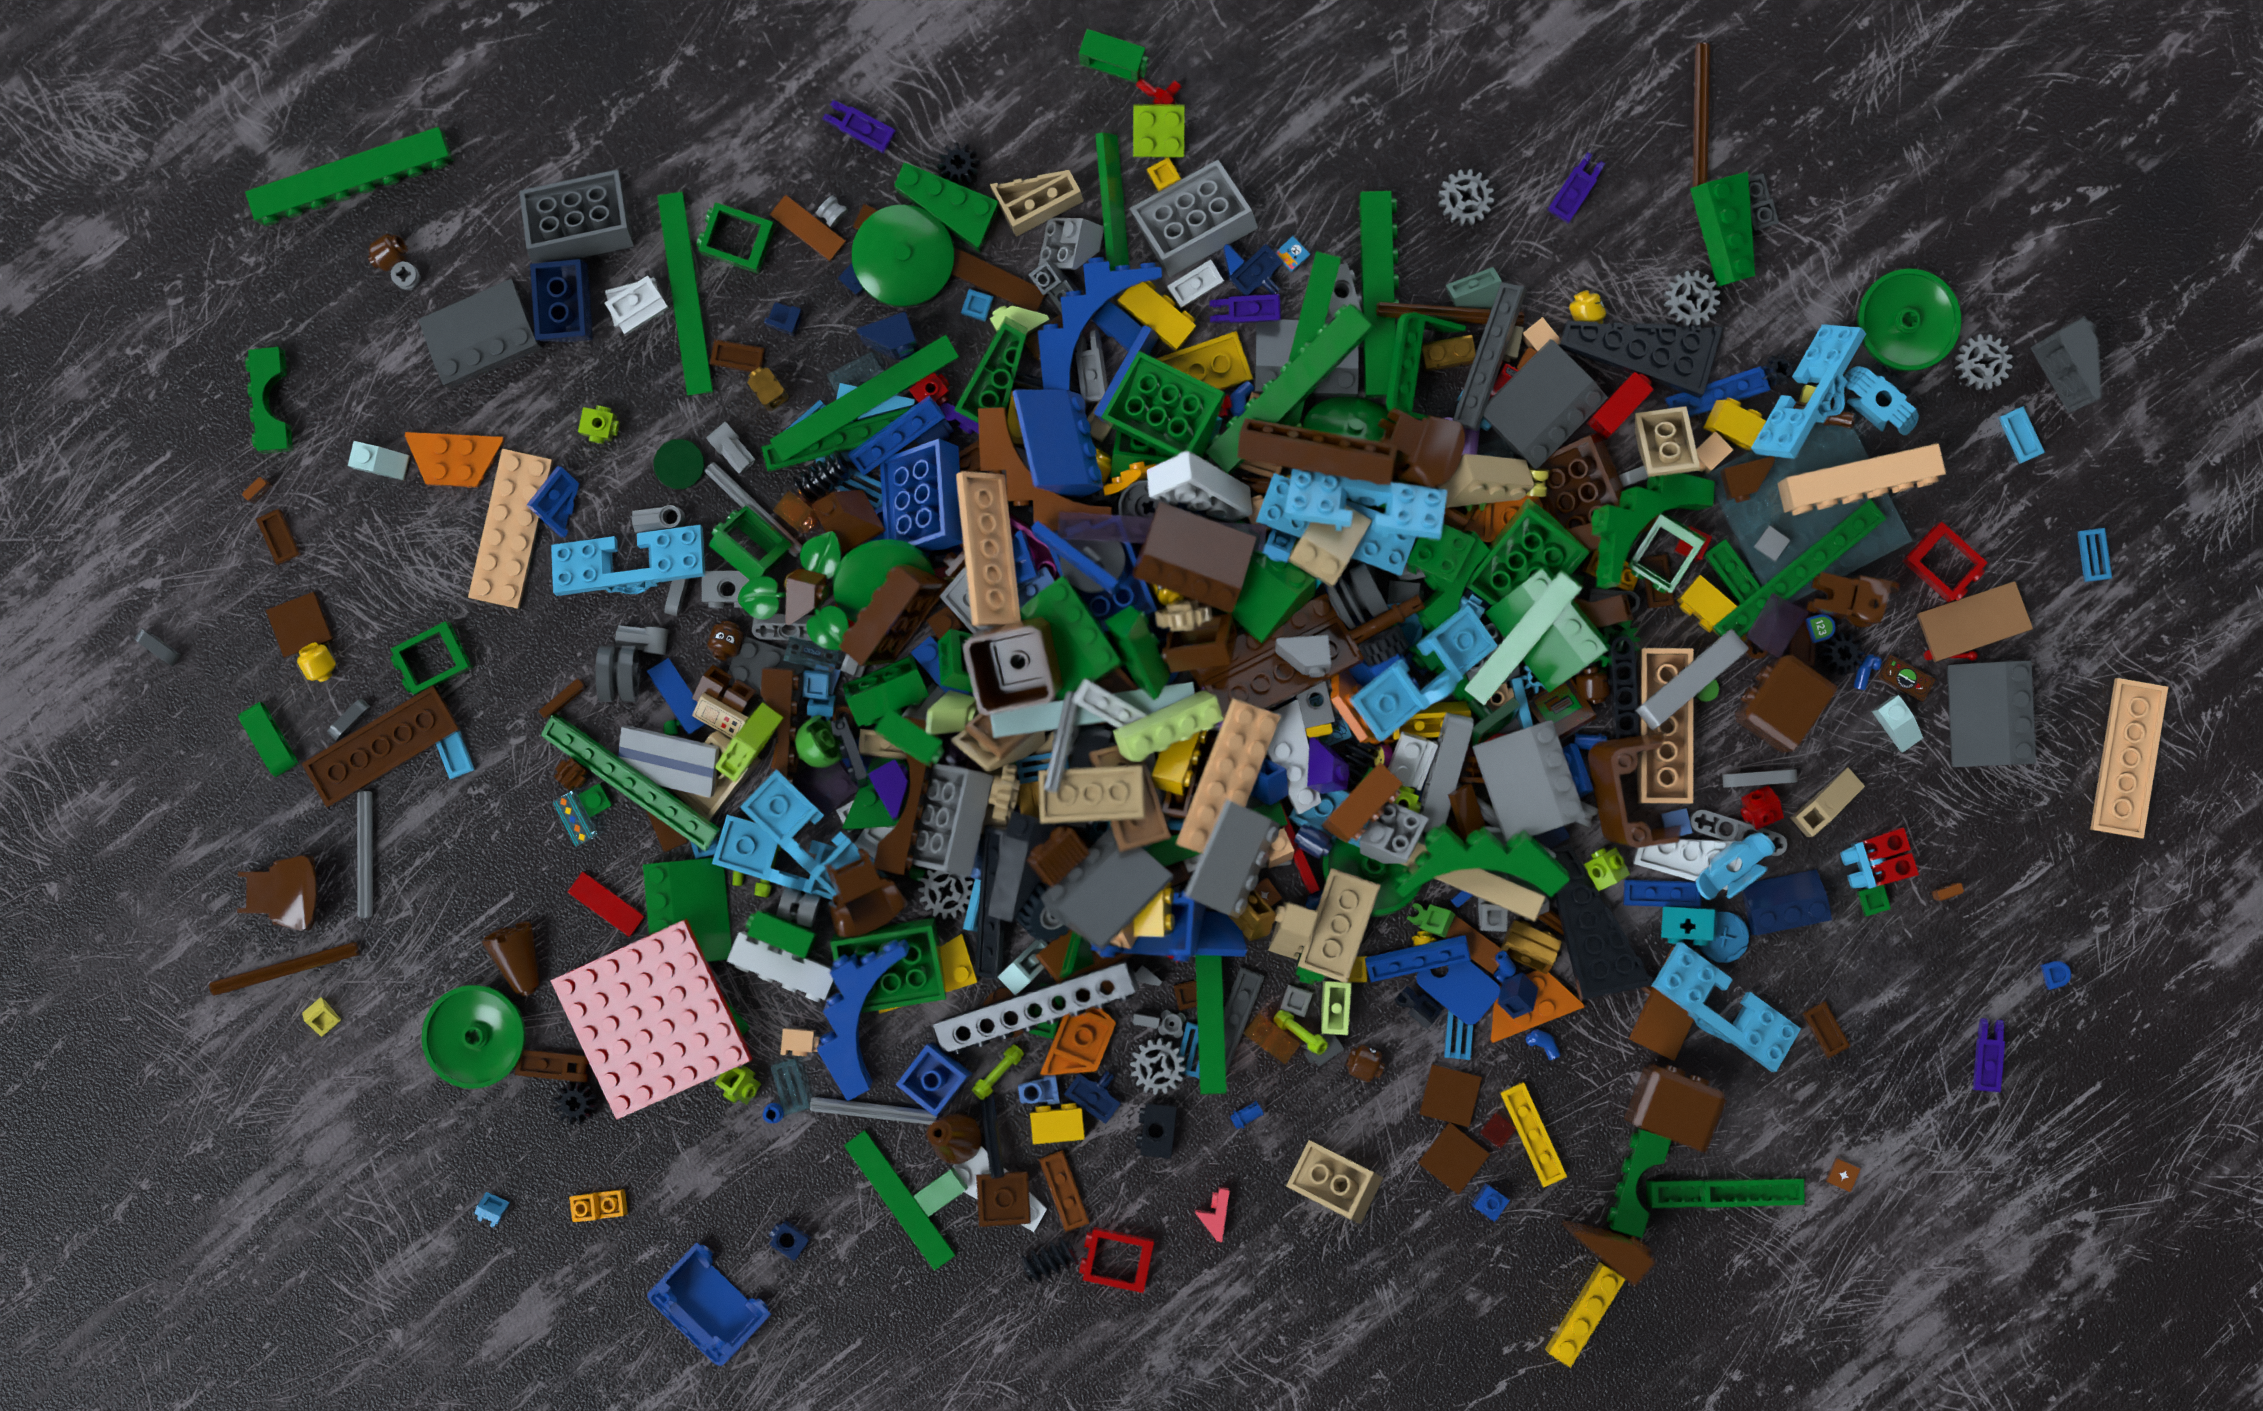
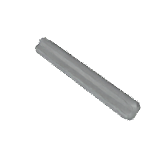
[1044,691,1078,793]

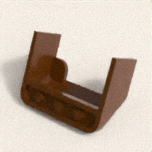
[1588,732,1681,848]

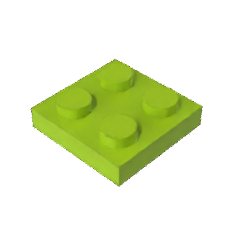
[1133,104,1184,157]

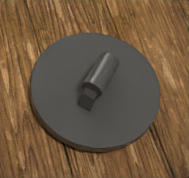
[1060,529,1125,592]

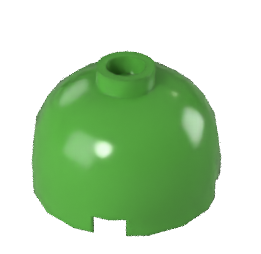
[795,715,842,768]

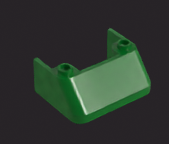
[1386,312,1466,421]

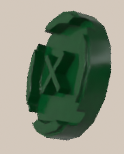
[653,439,705,490]

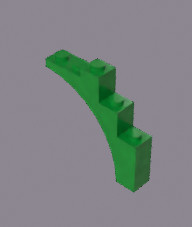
[1591,473,1715,589]
[1408,530,1490,702]
[1395,823,1570,897]

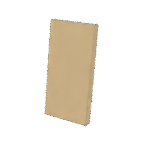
[1039,766,1145,824]
[1298,868,1381,983]

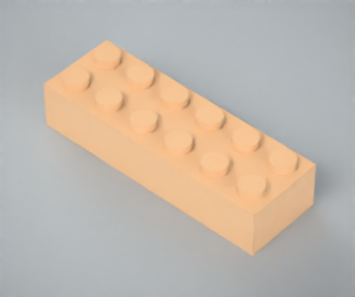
[1777,444,1946,516]
[1637,648,1693,804]

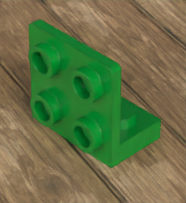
[1407,524,1475,584]

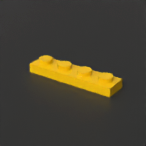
[1500,1082,1567,1187]

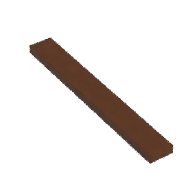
[853,204,1047,312]

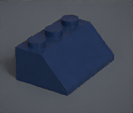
[530,259,593,342]
[856,312,920,361]
[1742,869,1832,936]

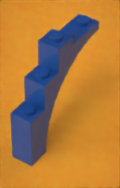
[1038,257,1162,390]
[816,939,910,1101]

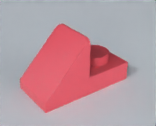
[1195,1187,1229,1242]

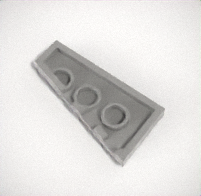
[939,566,1023,666]

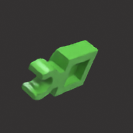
[1407,903,1455,938]

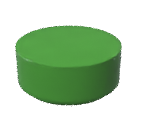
[1694,679,1719,702]

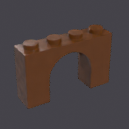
[1567,523,1633,630]

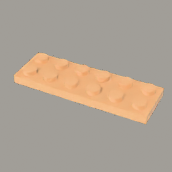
[468,449,553,609]
[956,471,1021,626]
[2090,678,2168,839]
[1176,698,1281,853]

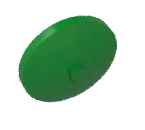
[852,205,954,308]
[1857,269,1961,372]
[1302,397,1397,442]
[833,539,935,623]
[1323,837,1422,917]
[421,985,526,1089]

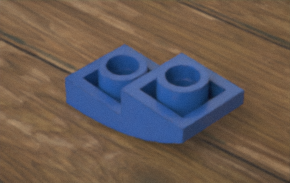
[1091,301,1142,352]

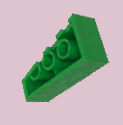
[894,162,999,253]
[1690,171,1755,287]
[954,316,1028,423]

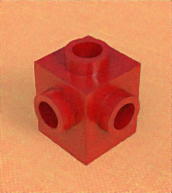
[909,373,950,406]
[1740,785,1784,830]

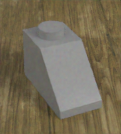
[1275,635,1331,677]

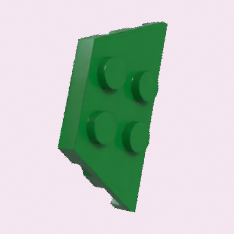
[842,757,911,831]

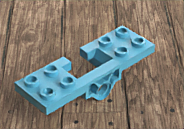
[1751,325,1866,459]
[1285,469,1447,540]
[1256,473,1416,576]
[551,525,705,596]
[1349,605,1498,741]
[740,770,888,896]
[712,814,875,900]
[1652,942,1801,1072]

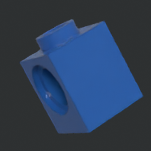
[1471,1183,1509,1222]

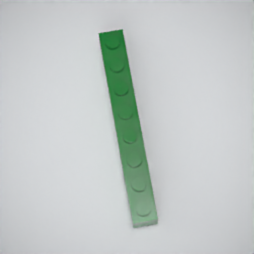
[245,127,453,226]
[1359,191,1399,398]
[1206,304,1376,474]

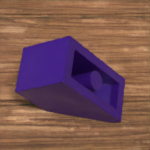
[1307,737,1349,794]
[868,759,910,822]

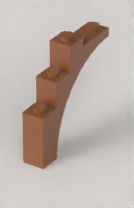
[978,408,1112,534]

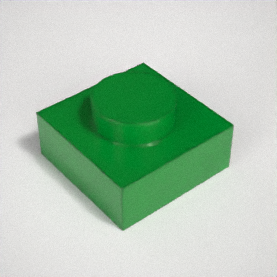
[577,783,613,818]
[1857,885,1891,916]

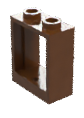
[1162,613,1238,672]

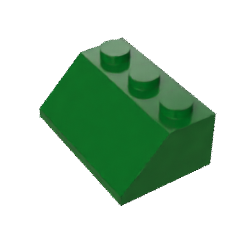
[1110,431,1172,481]
[1105,606,1170,700]
[843,655,929,726]

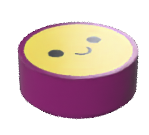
[1373,744,1393,769]

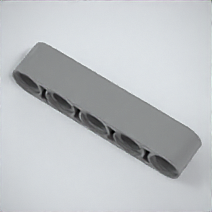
[1636,629,1749,730]
[1419,712,1473,833]

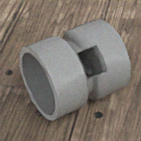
[776,887,821,928]

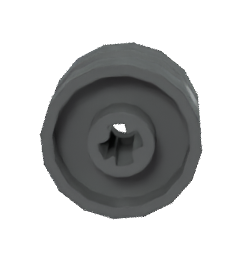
[596,646,640,702]

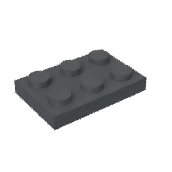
[728,636,814,705]

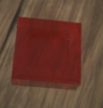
[1479,1113,1516,1149]

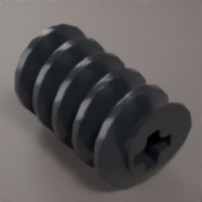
[794,450,851,503]
[1339,735,1379,794]
[1021,1237,1080,1285]

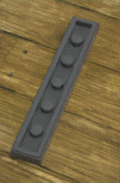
[1453,282,1527,431]

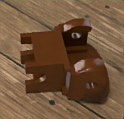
[1378,408,1465,488]
[1806,572,1900,628]
[824,848,908,937]
[237,856,317,931]

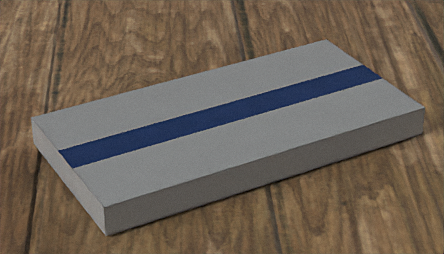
[618,725,719,798]

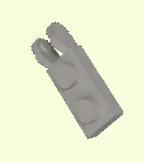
[1075,330,1108,404]

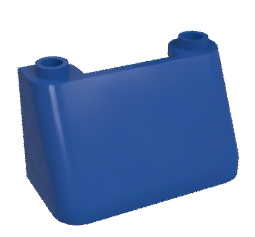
[1091,892,1206,962]
[647,1242,771,1366]

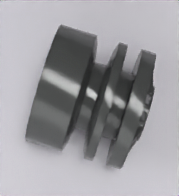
[1119,480,1178,534]
[1326,563,1389,630]

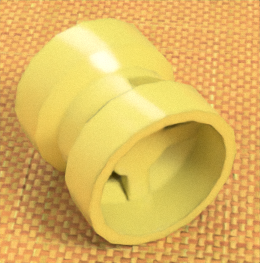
[1526,467,1549,497]

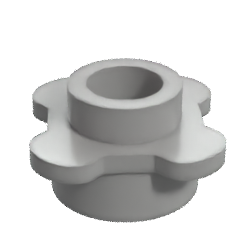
[1158,1010,1186,1038]

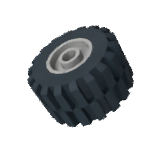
[1016,881,1070,942]

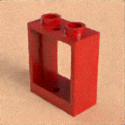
[1587,372,1653,440]
[1902,521,1988,602]
[1079,1227,1154,1293]

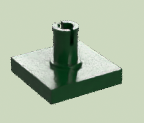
[1468,697,1520,751]

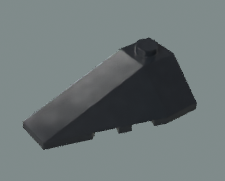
[988,811,1058,923]

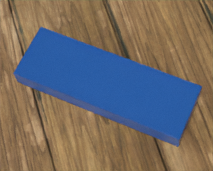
[647,658,707,736]
[1623,880,1701,908]

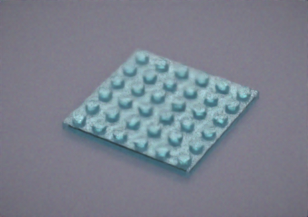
[1704,409,1912,611]

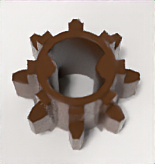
[554,757,588,791]

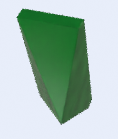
[1059,930,1094,979]

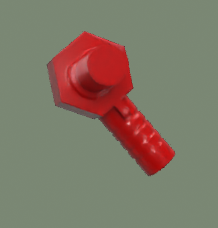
[1136,78,1182,104]

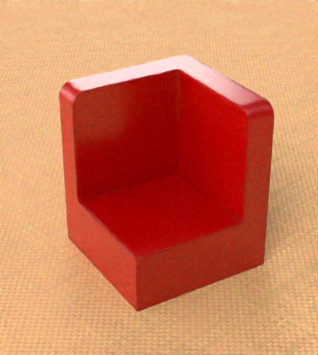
[1674,526,1712,562]

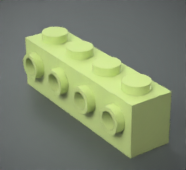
[1113,690,1224,761]

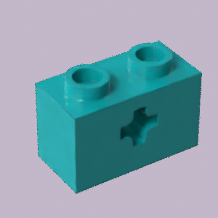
[1661,907,1718,946]

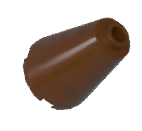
[482,921,540,996]
[927,1113,982,1165]

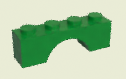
[245,347,293,454]
[1607,1128,1671,1238]

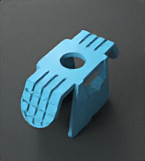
[1844,366,1919,435]
[1696,833,1775,900]

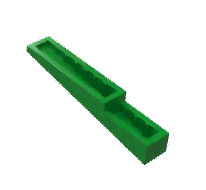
[1195,955,1226,1095]
[1646,1178,1805,1208]

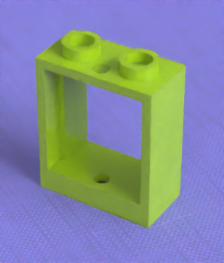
[714,702,783,783]

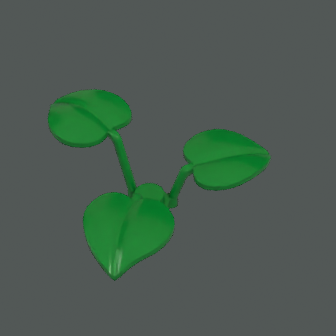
[738,531,849,650]

